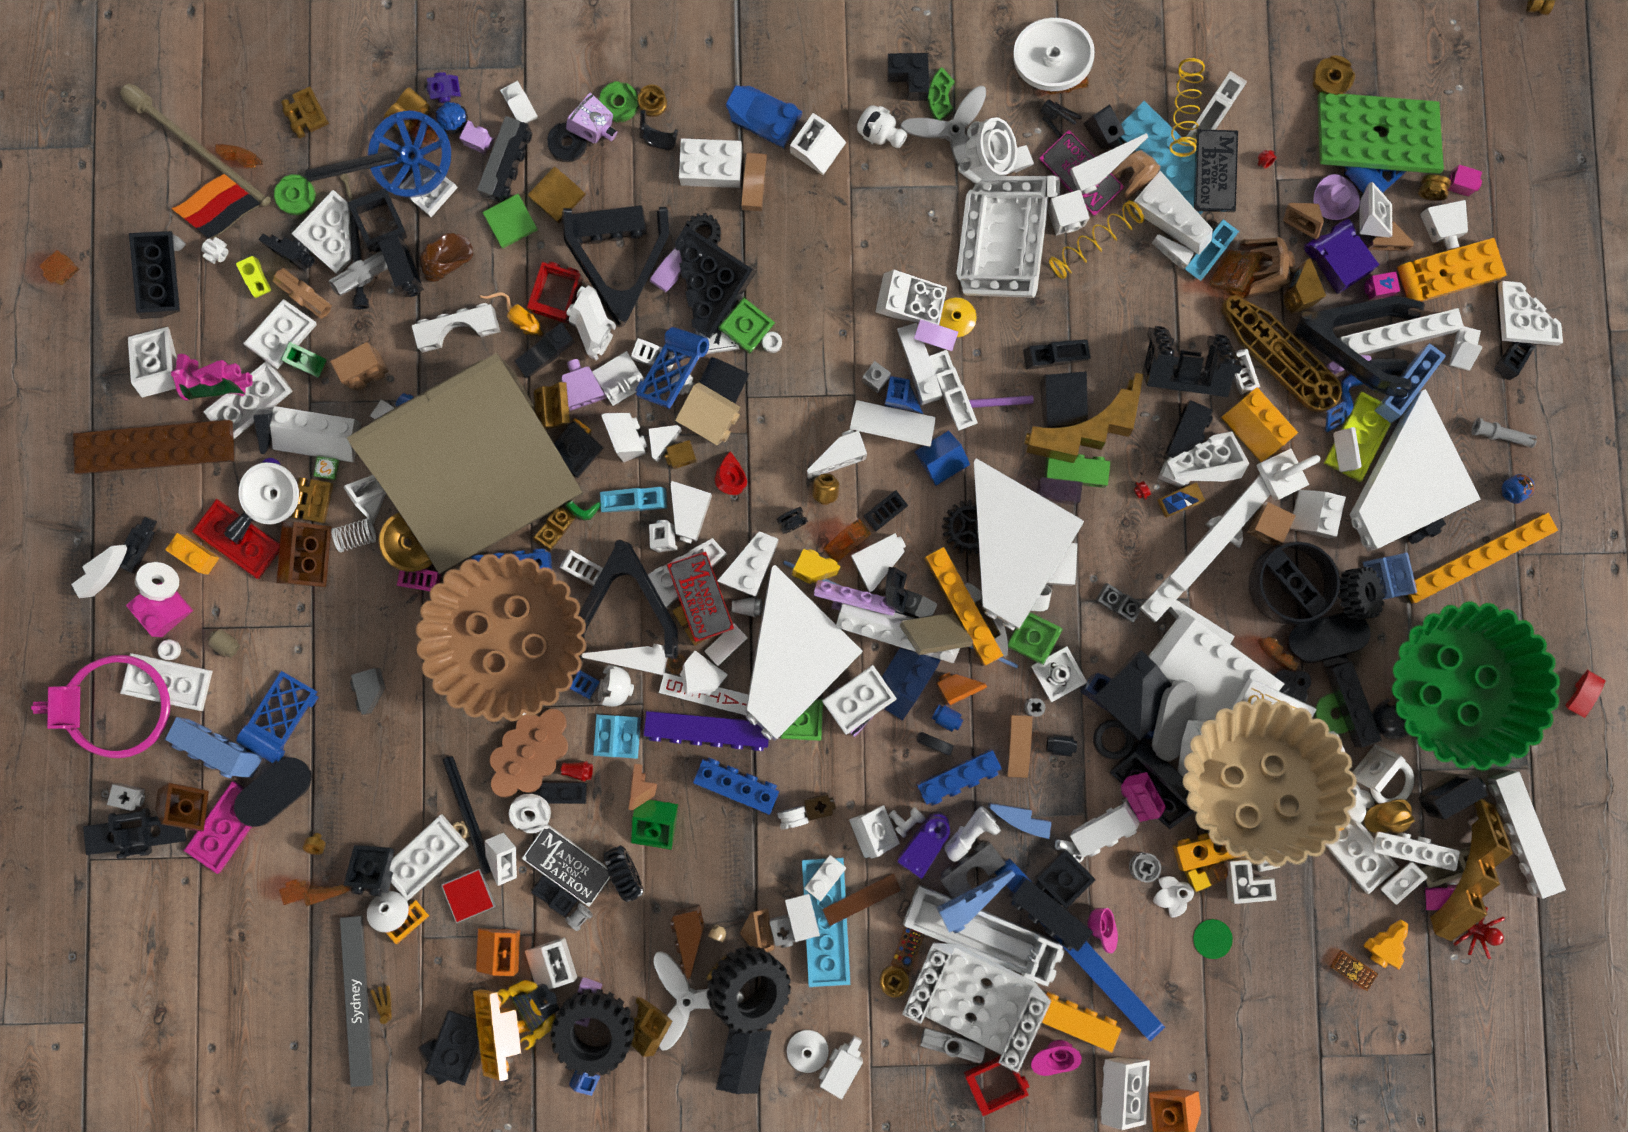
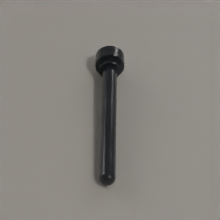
[350,215,369,310]

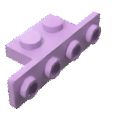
[814,580,895,616]

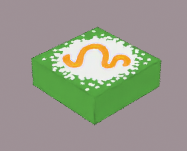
[314,456,339,480]

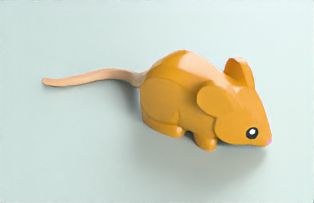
[479,292,543,336]

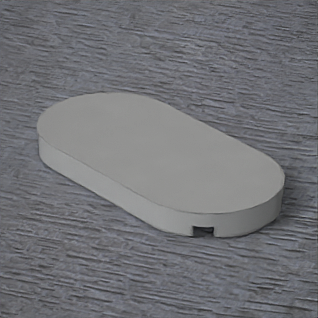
[1152,679,1197,761]

